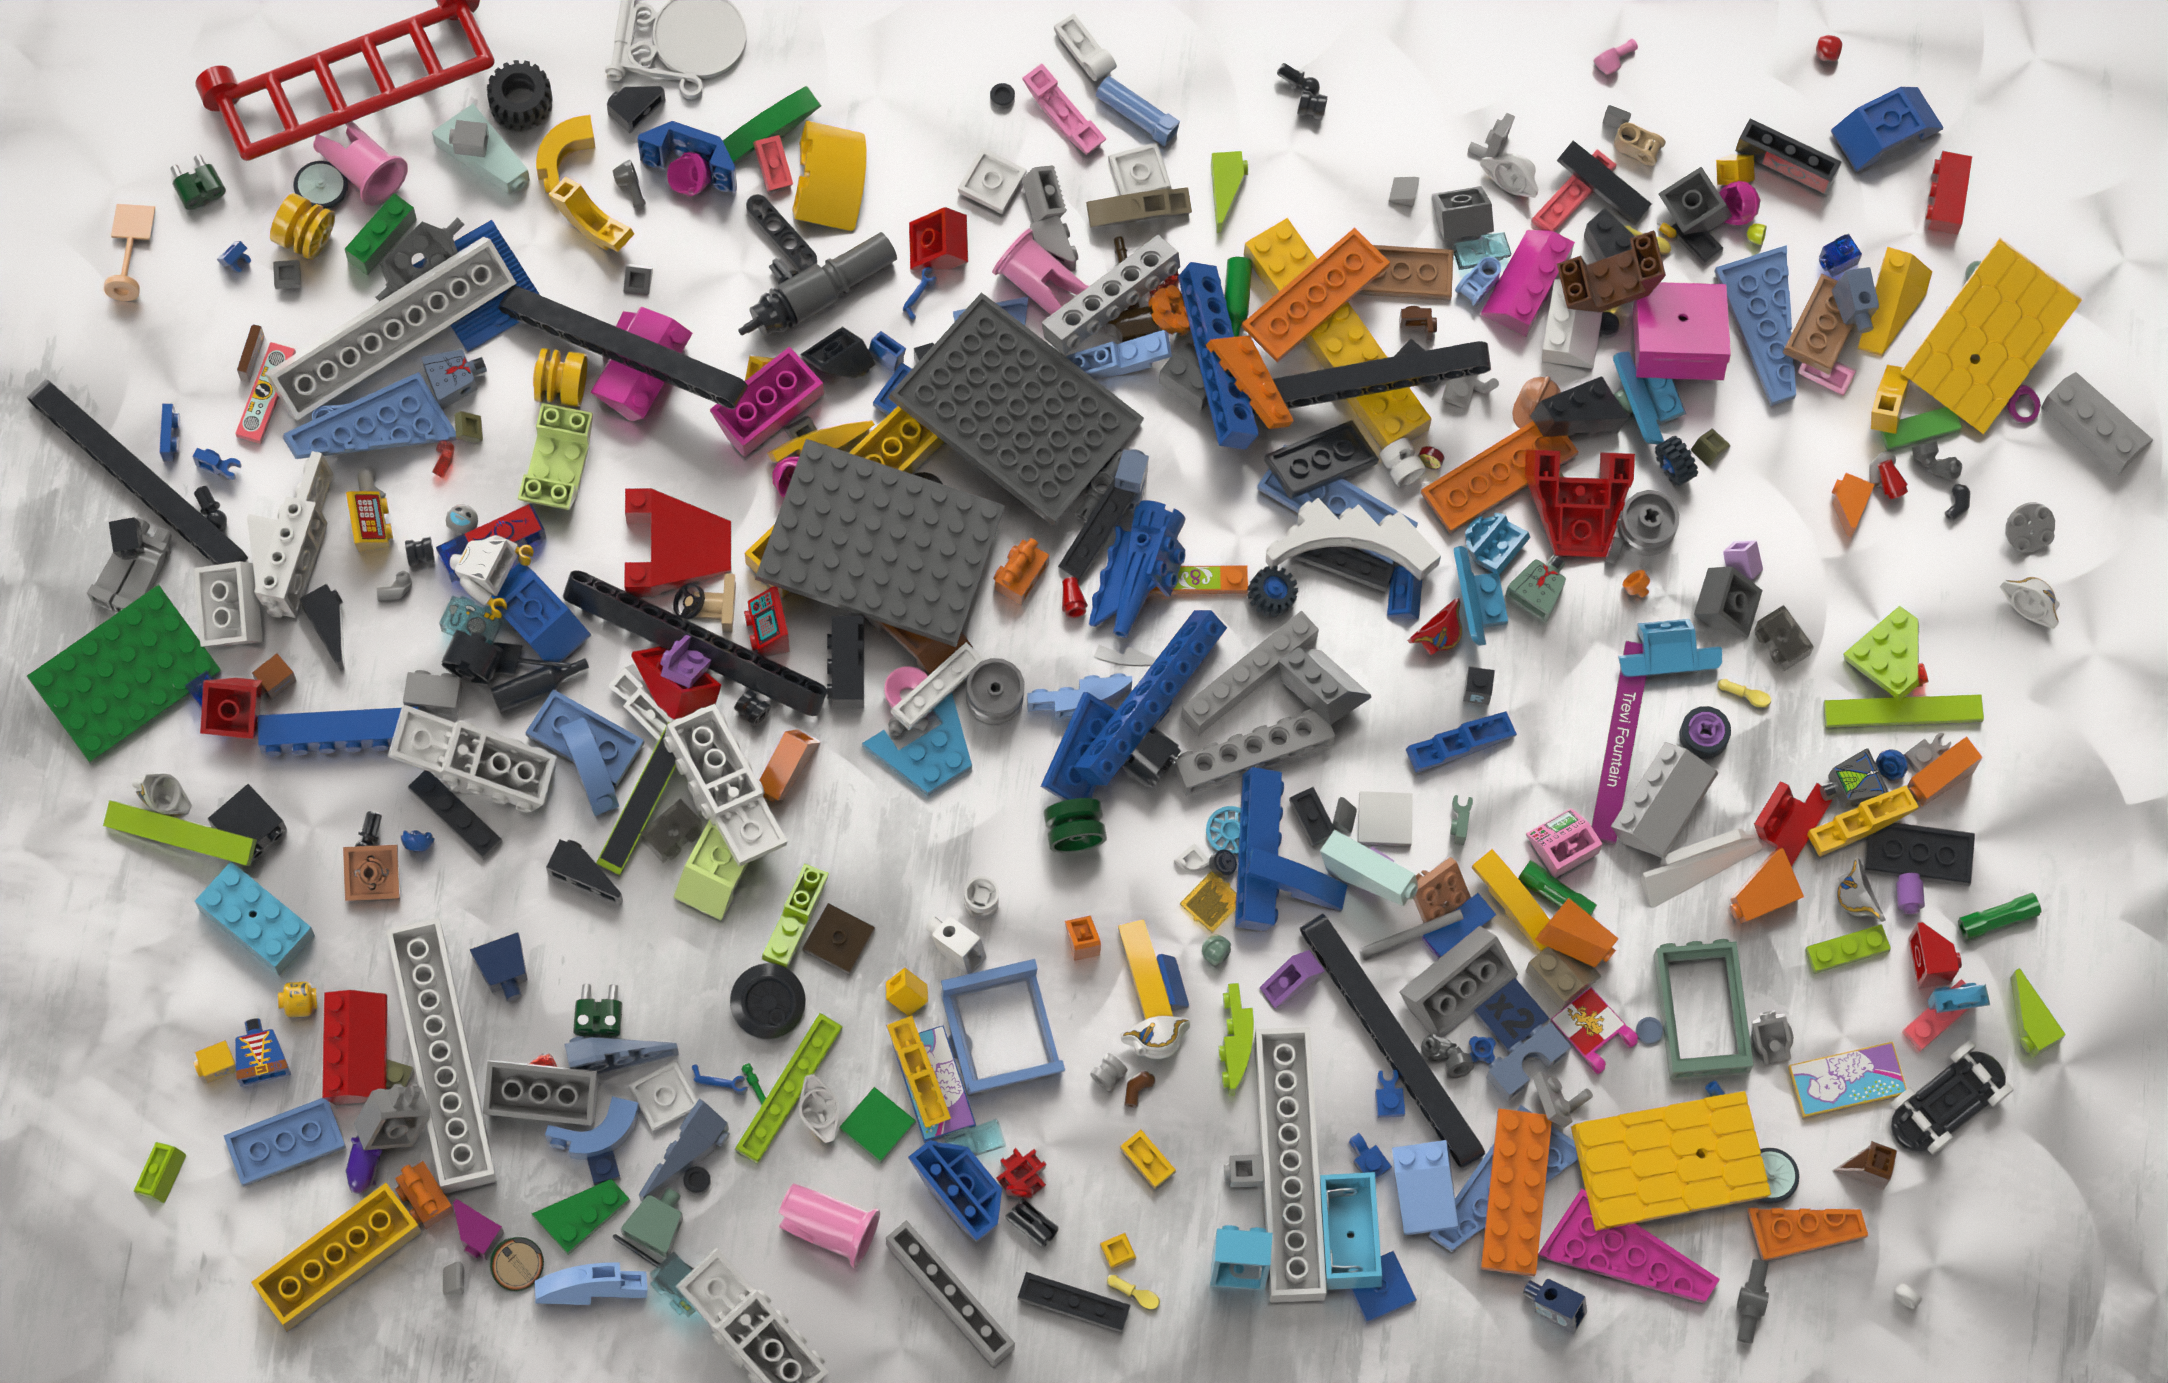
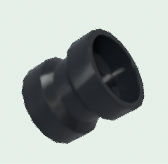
[1297,90,1328,120]
[405,536,435,566]
[734,689,771,726]

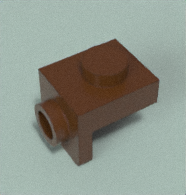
[1399,306,1437,341]

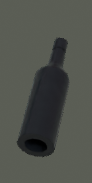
[490,658,589,713]

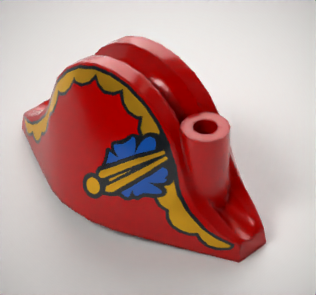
[1407,598,1462,655]

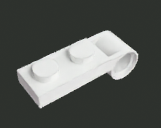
[1053,13,1117,81]

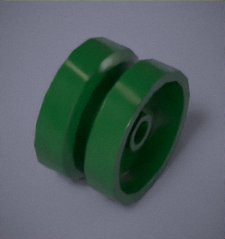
[1044,798,1107,853]

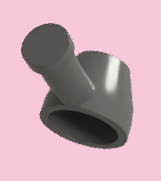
[612,159,646,208]

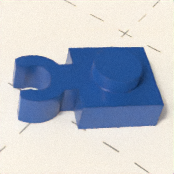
[1375,1070,1405,1118]

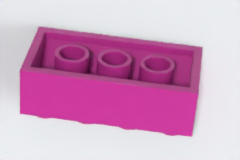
[1481,230,1575,337]
[590,307,693,421]
[710,346,824,457]

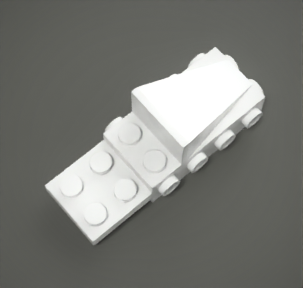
[247,451,334,618]
[663,704,787,867]
[387,705,557,812]
[675,1248,829,1383]

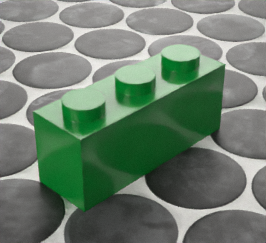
[344,193,417,276]

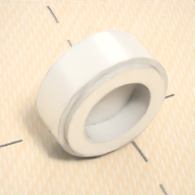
[1894,1284,1922,1309]

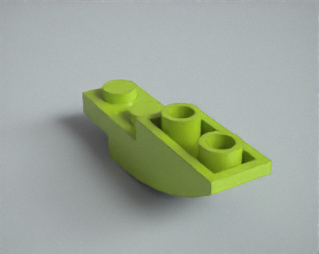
[762,863,829,968]
[1218,983,1254,1096]

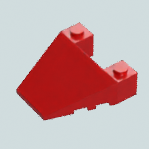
[1525,450,1635,557]
[624,488,731,598]

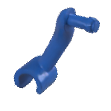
[903,267,937,320]
[692,1064,748,1095]

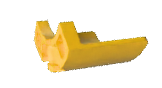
[792,120,867,231]

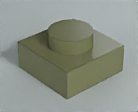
[454,411,483,443]
[386,1059,414,1090]

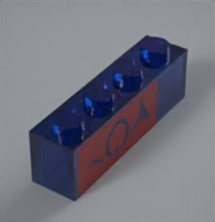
[436,503,547,583]

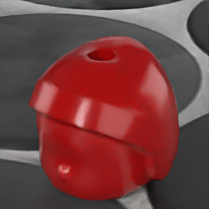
[1816,35,1843,62]

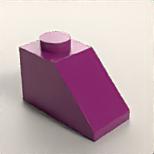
[453,1199,504,1260]

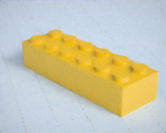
[251,1183,421,1332]

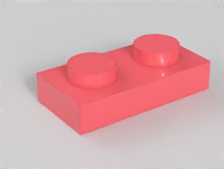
[753,135,793,192]

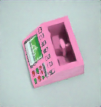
[1526,808,1603,878]

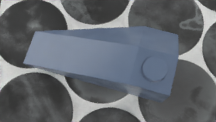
[564,1036,679,1075]
[639,1098,730,1201]

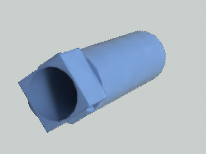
[1096,76,1180,147]

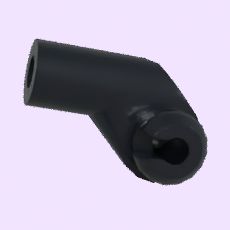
[1944,484,1970,522]

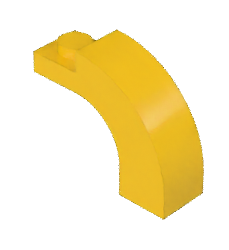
[536,115,596,202]
[548,177,635,252]

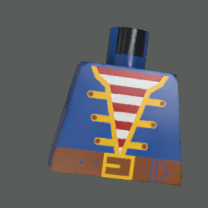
[235,1018,291,1087]

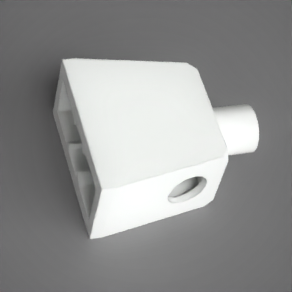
[926,917,987,975]

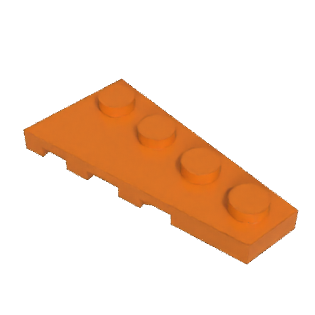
[1205,335,1294,429]
[1747,1208,1868,1261]

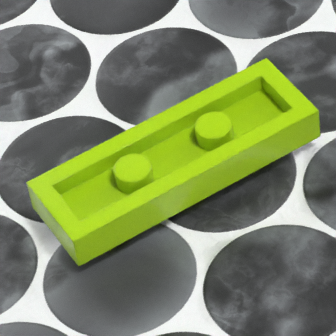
[1805,924,1891,974]

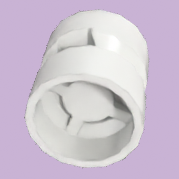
[1379,438,1426,487]
[964,876,999,920]

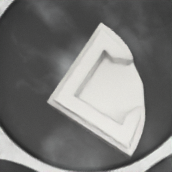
[1174,843,1210,871]

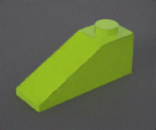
[1210,151,1248,233]
[2010,968,2066,1058]

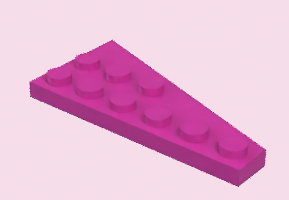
[1538,1188,1720,1303]

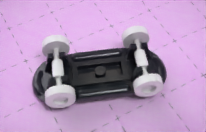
[1890,1040,2014,1155]

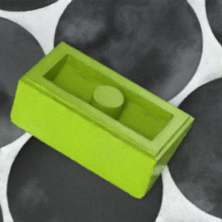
[133,1142,186,1203]

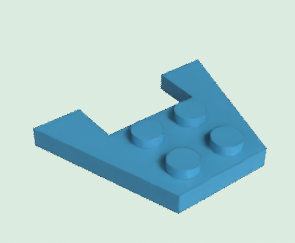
[862,693,972,796]

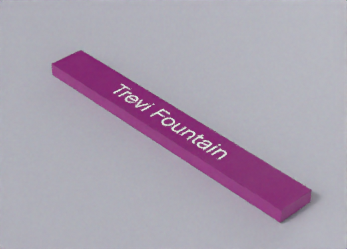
[1591,641,1646,845]

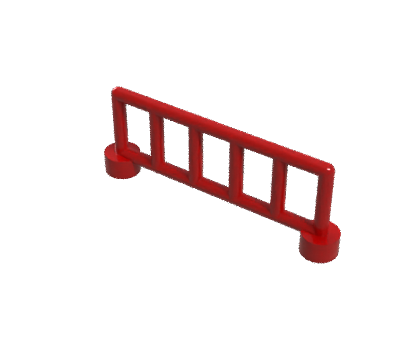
[195,0,495,161]

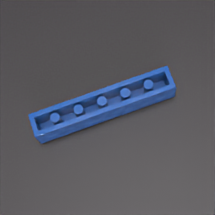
[258,707,419,756]
[1235,767,1284,932]

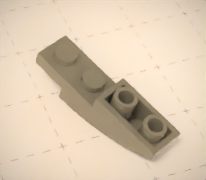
[1086,187,1192,228]

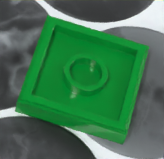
[839,1087,916,1163]

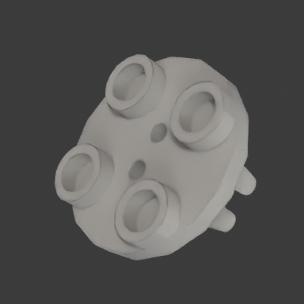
[2005,502,2056,552]

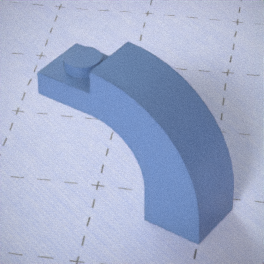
[559,717,619,816]
[545,1096,640,1160]

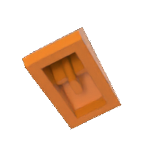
[1065,915,1101,961]

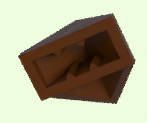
[1832,1141,1897,1190]

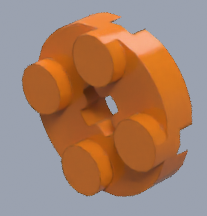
[1148,285,1191,336]

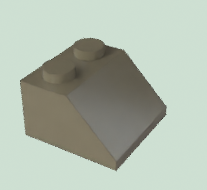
[1526,946,1601,1010]

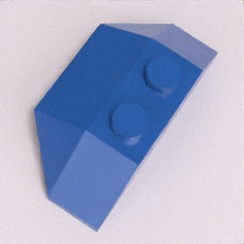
[908,1140,1002,1242]

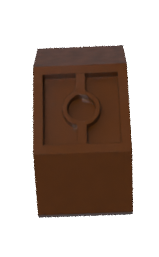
[1557,230,1666,312]
[864,616,973,676]

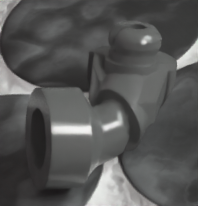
[1911,441,1962,480]
[1421,1034,1474,1077]

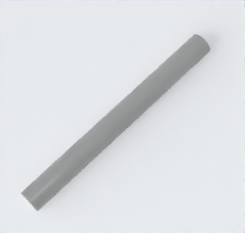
[1360,909,1464,958]

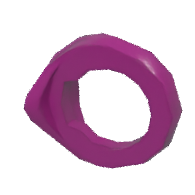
[2007,385,2041,424]

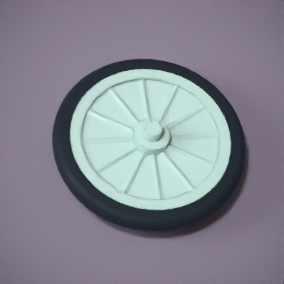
[293,161,348,209]
[1757,1148,1800,1203]

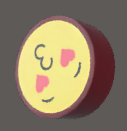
[1418,446,1445,469]

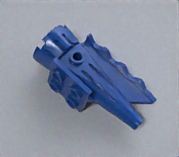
[1089,500,1186,638]

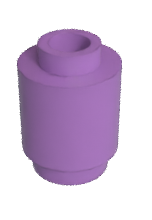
[1896,873,1925,914]

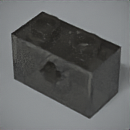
[1754,605,1814,671]
[640,798,703,863]

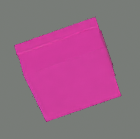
[1633,282,1731,380]

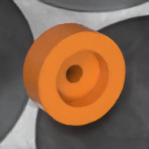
[1622,570,1650,597]

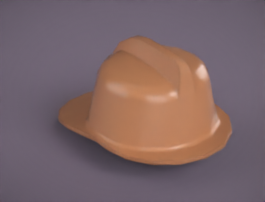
[1512,376,1561,428]

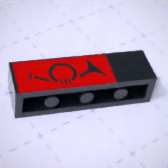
[1735,118,1842,195]

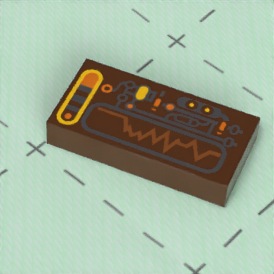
[237,324,265,383]

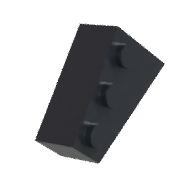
[1584,208,1635,261]
[1530,376,1629,437]
[827,616,864,708]

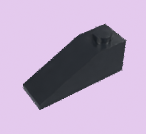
[299,584,345,671]
[546,839,623,906]

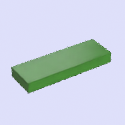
[1880,407,1962,451]

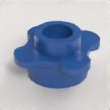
[1469,1036,1496,1064]

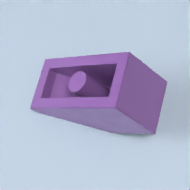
[1259,950,1325,1008]

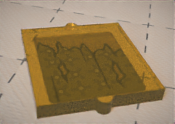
[1180,871,1237,933]

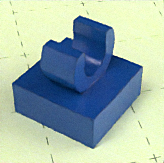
[216,241,251,273]

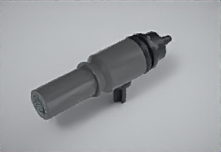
[738,232,897,337]

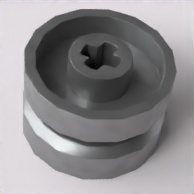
[1618,490,1680,556]
[966,658,1025,724]

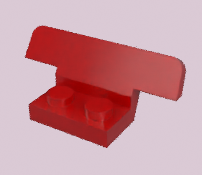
[1754,781,1832,867]

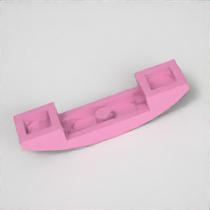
[1022,63,1107,155]

